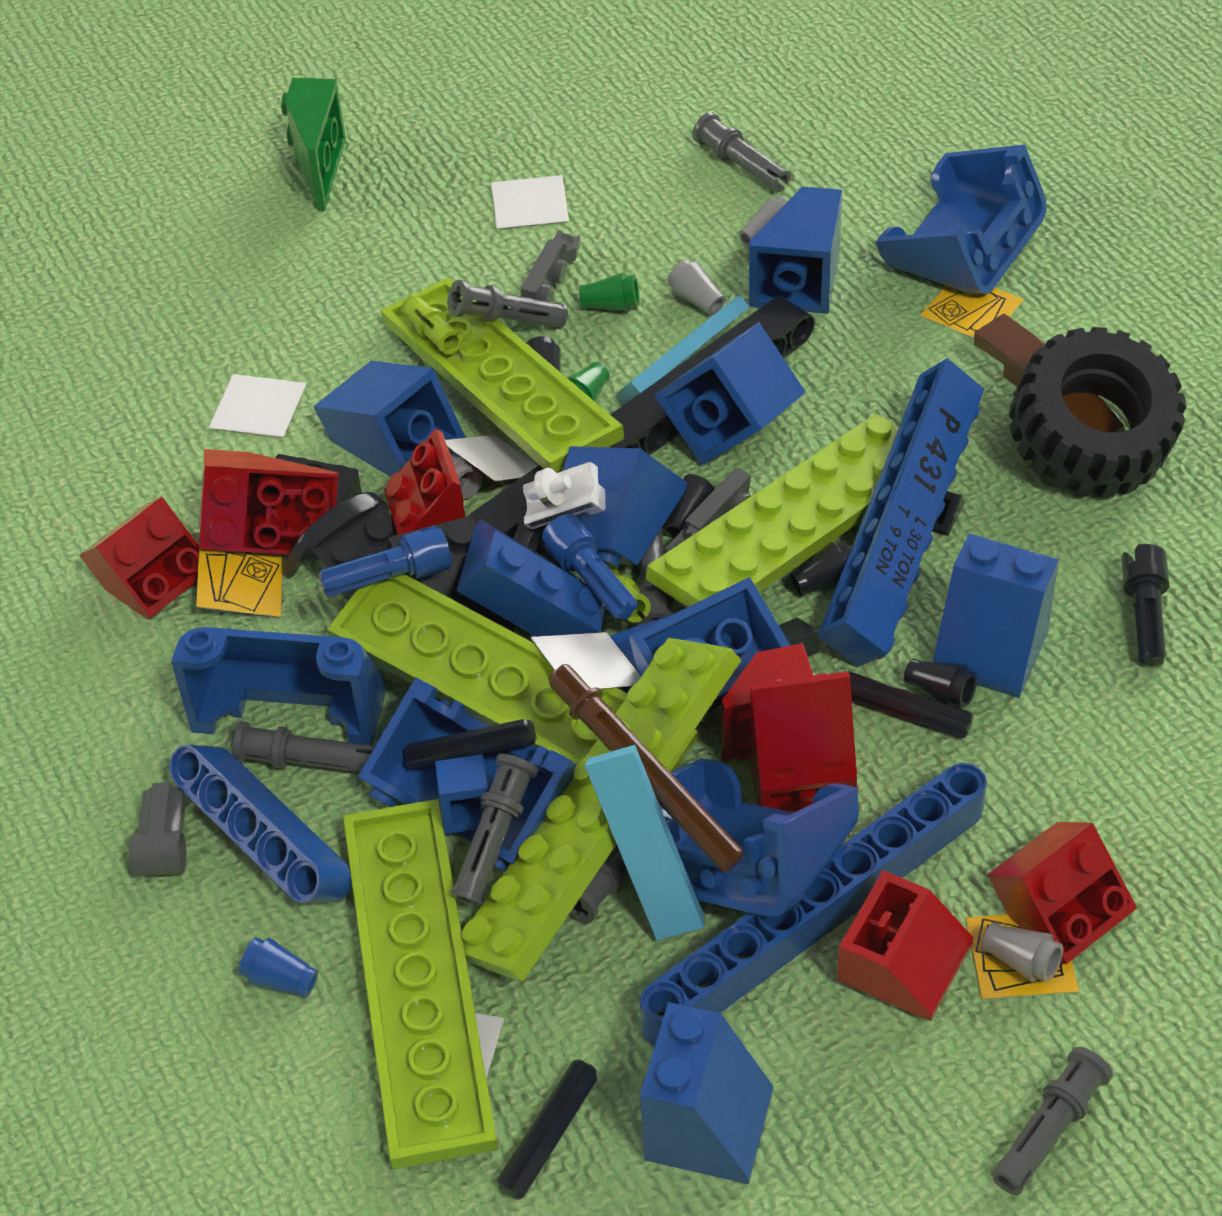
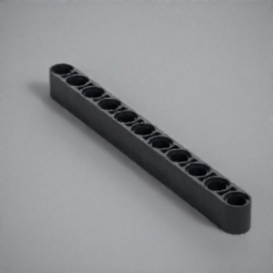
[467,296,815,538]

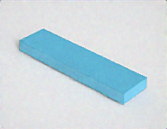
[616,296,749,405]
[585,745,706,940]

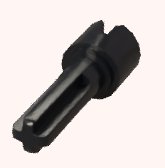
[1121,544,1170,667]

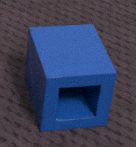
[435,754,488,834]

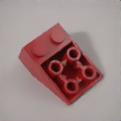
[198,449,339,554]
[750,671,857,813]

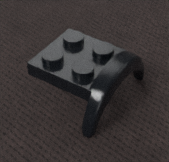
[282,492,397,601]

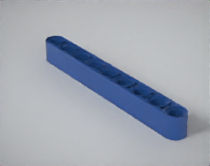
[640,763,987,1046]

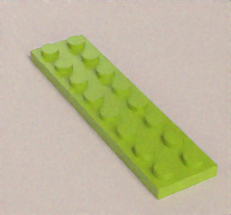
[380,277,625,473]
[646,413,899,607]
[327,574,698,772]
[462,638,742,982]
[343,799,499,1170]

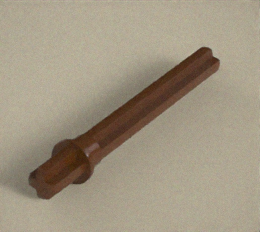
[548,664,743,872]

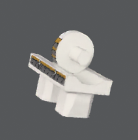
[523,462,606,529]

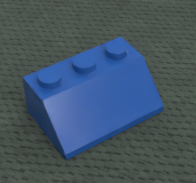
[457,519,606,637]
[629,577,791,712]

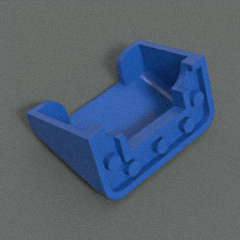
[875,144,1046,295]
[171,627,386,746]
[358,677,577,872]
[659,758,859,917]

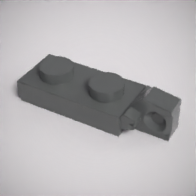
[520,230,580,313]
[664,468,751,554]

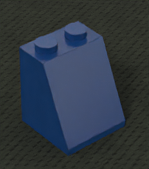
[749,186,842,314]
[654,322,806,465]
[313,361,466,477]
[542,446,687,569]
[933,534,1059,698]
[640,1002,773,1184]

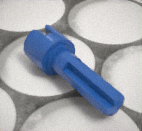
[542,514,638,620]
[319,525,452,596]

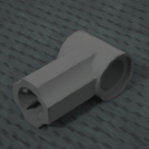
[129,782,187,877]

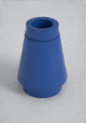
[238,937,319,998]

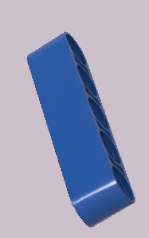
[169,745,351,903]

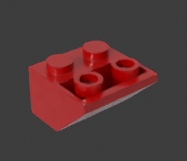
[384,428,466,535]
[79,496,199,619]
[721,643,814,761]
[987,821,1137,964]
[837,870,974,1021]

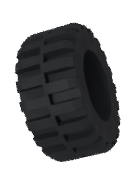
[1009,327,1186,498]

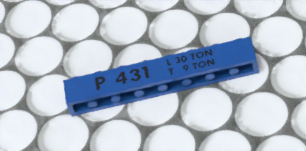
[817,358,984,667]

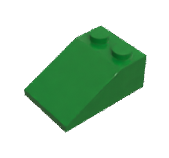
[281,78,346,211]

